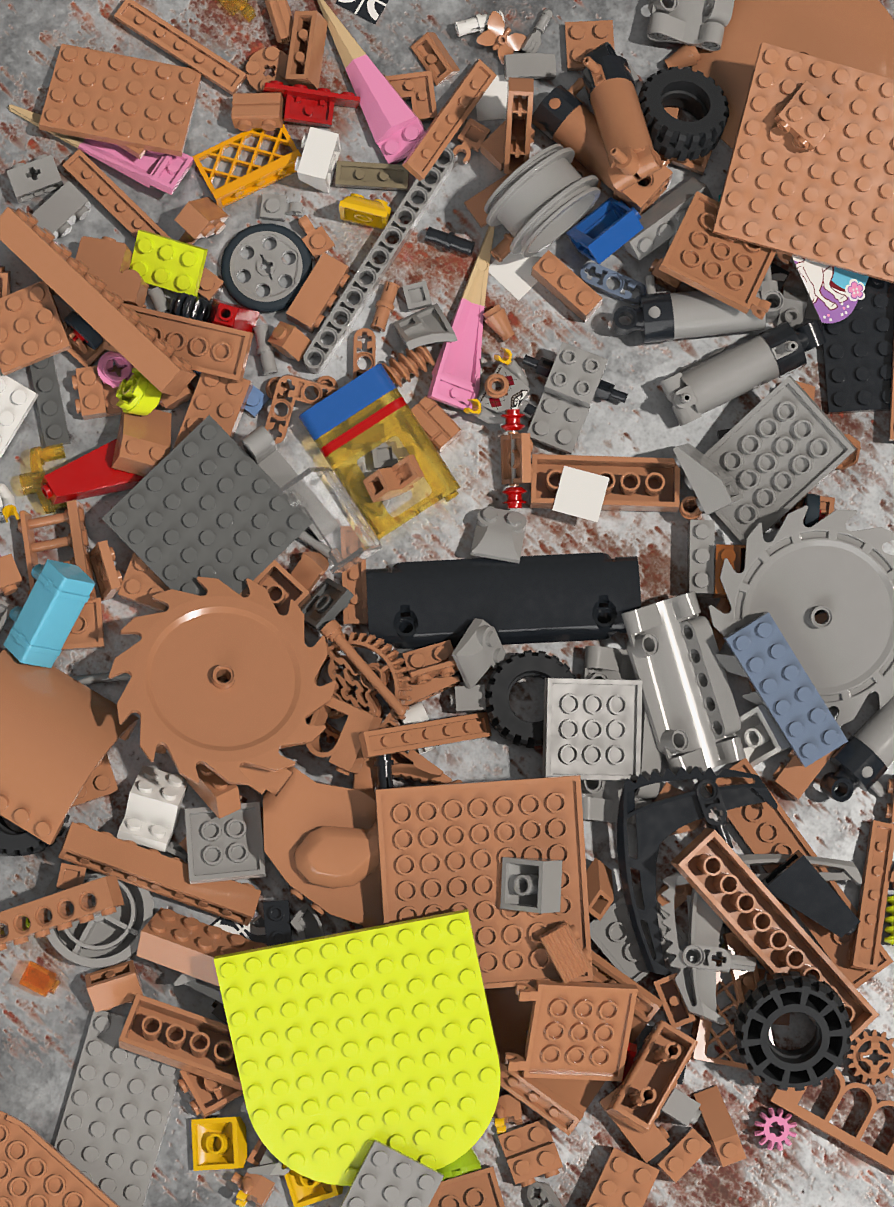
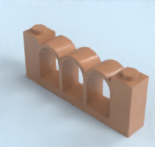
[298,696,383,776]
[768,1047,894,1172]

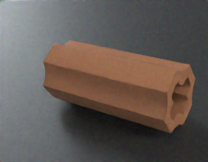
[265,0,294,44]

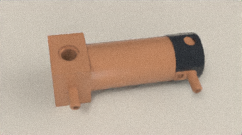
[532,77,674,216]

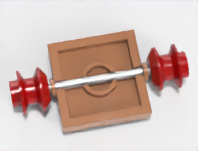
[500,409,534,509]

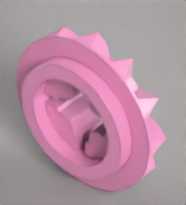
[97,351,134,388]

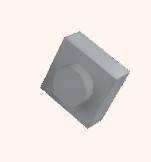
[402,280,432,312]

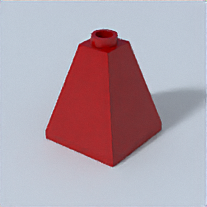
[207,298,260,333]

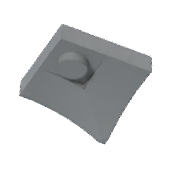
[393,303,457,350]

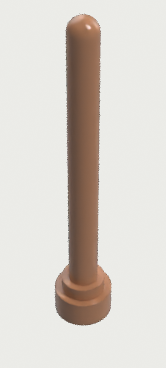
[320,620,406,716]

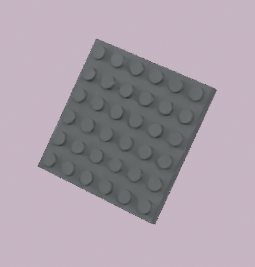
[101,415,313,596]

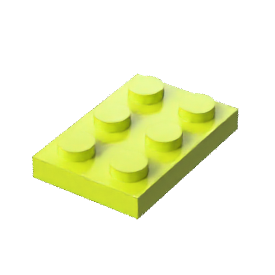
[129,230,208,297]

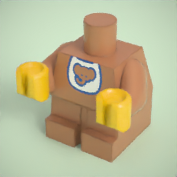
[491,1094,523,1134]
[231,1172,275,1207]

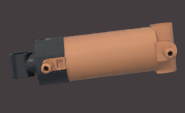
[582,42,663,192]

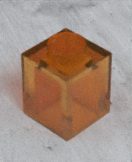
[19,961,61,998]

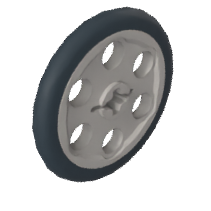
[221,223,312,312]

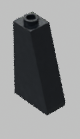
[761,850,861,938]

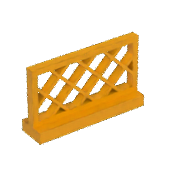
[192,124,302,209]

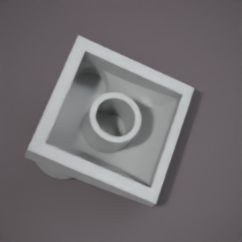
[471,507,527,563]
[452,618,505,689]

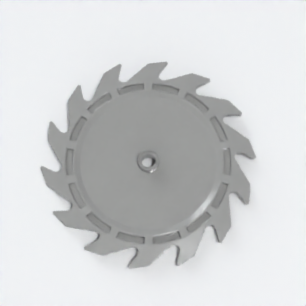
[709,505,894,726]

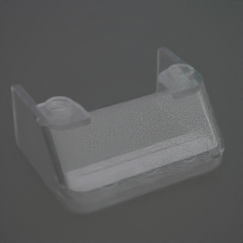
[278,467,382,574]

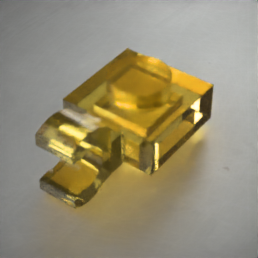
[217,0,256,23]

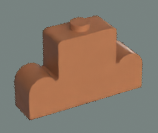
[504,77,534,174]
[50,236,147,307]

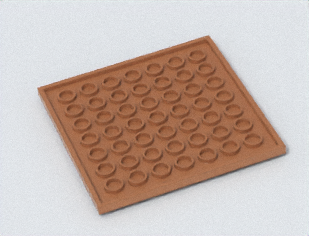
[712,42,894,283]
[375,775,593,989]

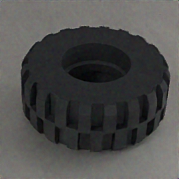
[734,971,852,1091]

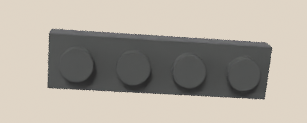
[30,356,71,448]

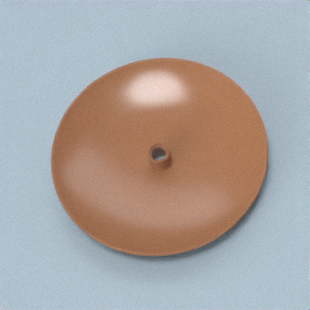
[692,0,894,149]

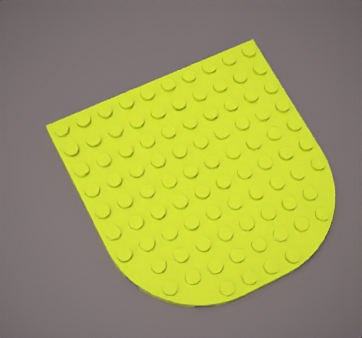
[214,909,501,1186]

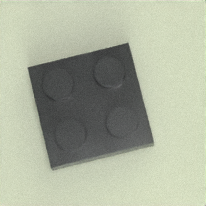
[301,578,354,632]

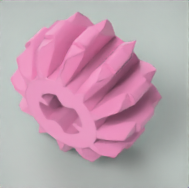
[754,1108,797,1151]

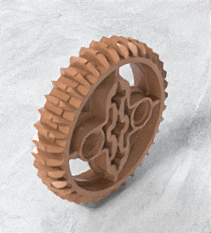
[306,632,413,745]

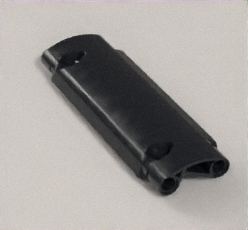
[366,552,641,649]

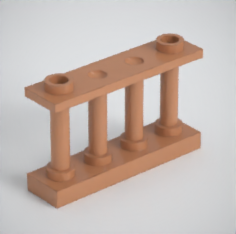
[18,500,97,601]

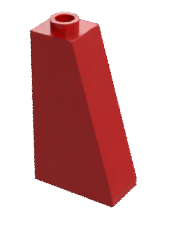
[41,438,144,504]

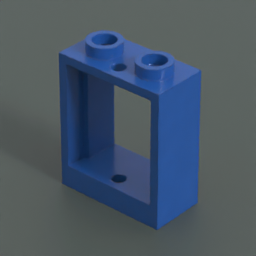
[566,197,644,264]

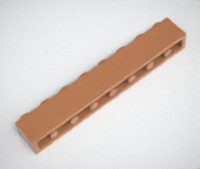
[58,822,261,926]

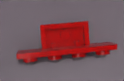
[262,80,360,128]

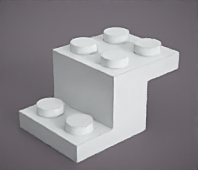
[117,765,189,852]

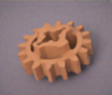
[845,1030,894,1085]

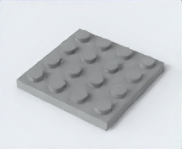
[542,678,643,780]

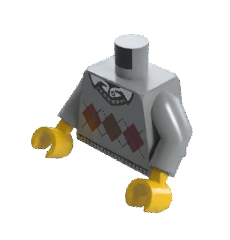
[463,347,537,424]

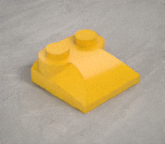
[339,193,391,230]
[191,1116,247,1171]
[283,1164,344,1207]

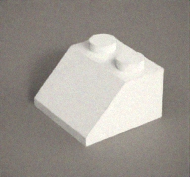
[295,127,341,194]
[736,704,790,767]

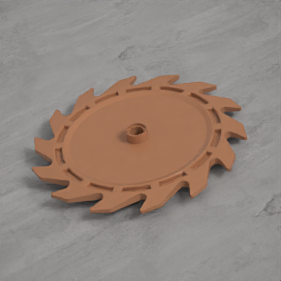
[108,577,336,785]

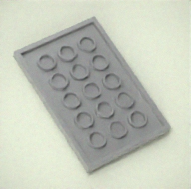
[682,375,856,545]

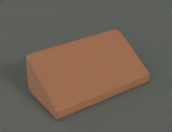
[410,32,460,86]

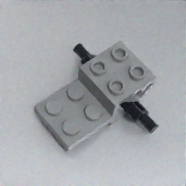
[522,342,628,455]

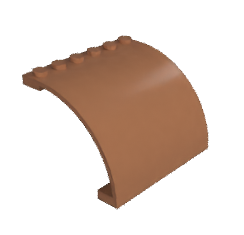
[0,648,139,845]
[485,950,663,1136]

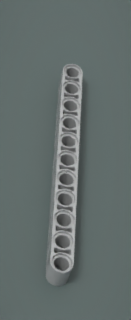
[304,147,454,374]

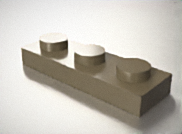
[335,161,409,191]

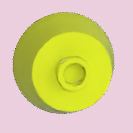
[116,367,162,416]

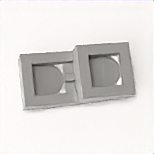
[504,53,556,80]

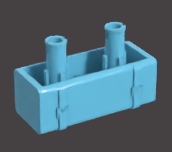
[3,559,96,668]

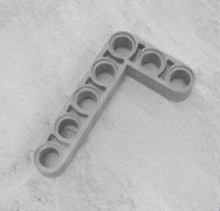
[242,425,339,541]

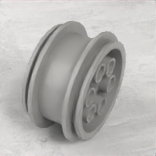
[484,144,601,258]

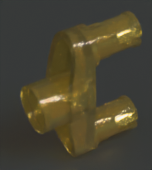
[19,443,67,514]

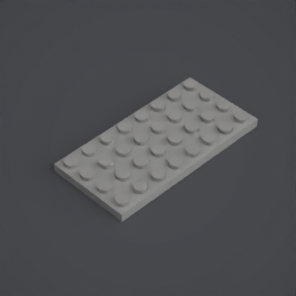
[54,1010,181,1207]

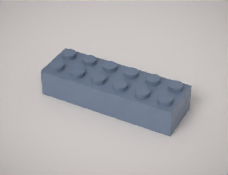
[724,612,848,767]

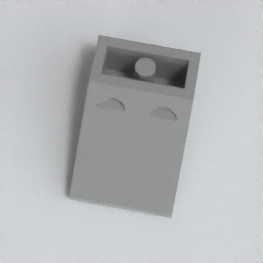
[673,443,743,515]

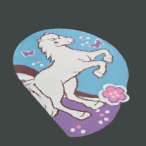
[792,255,869,323]

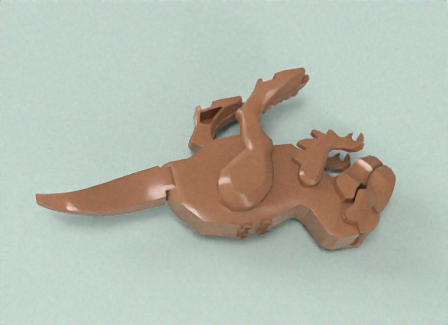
[239,750,463,929]

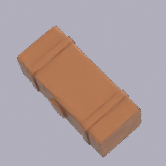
[606,1020,698,1134]

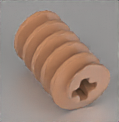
[381,345,435,390]

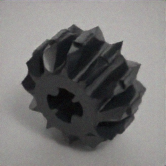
[170,293,212,322]

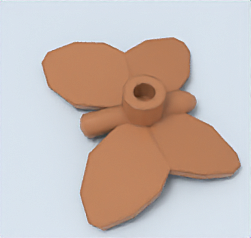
[476,11,527,65]

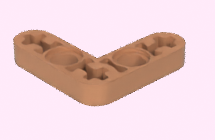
[265,374,339,444]

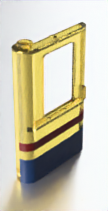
[299,363,461,541]

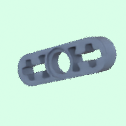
[580,262,646,305]

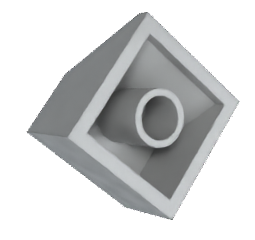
[500,857,562,913]

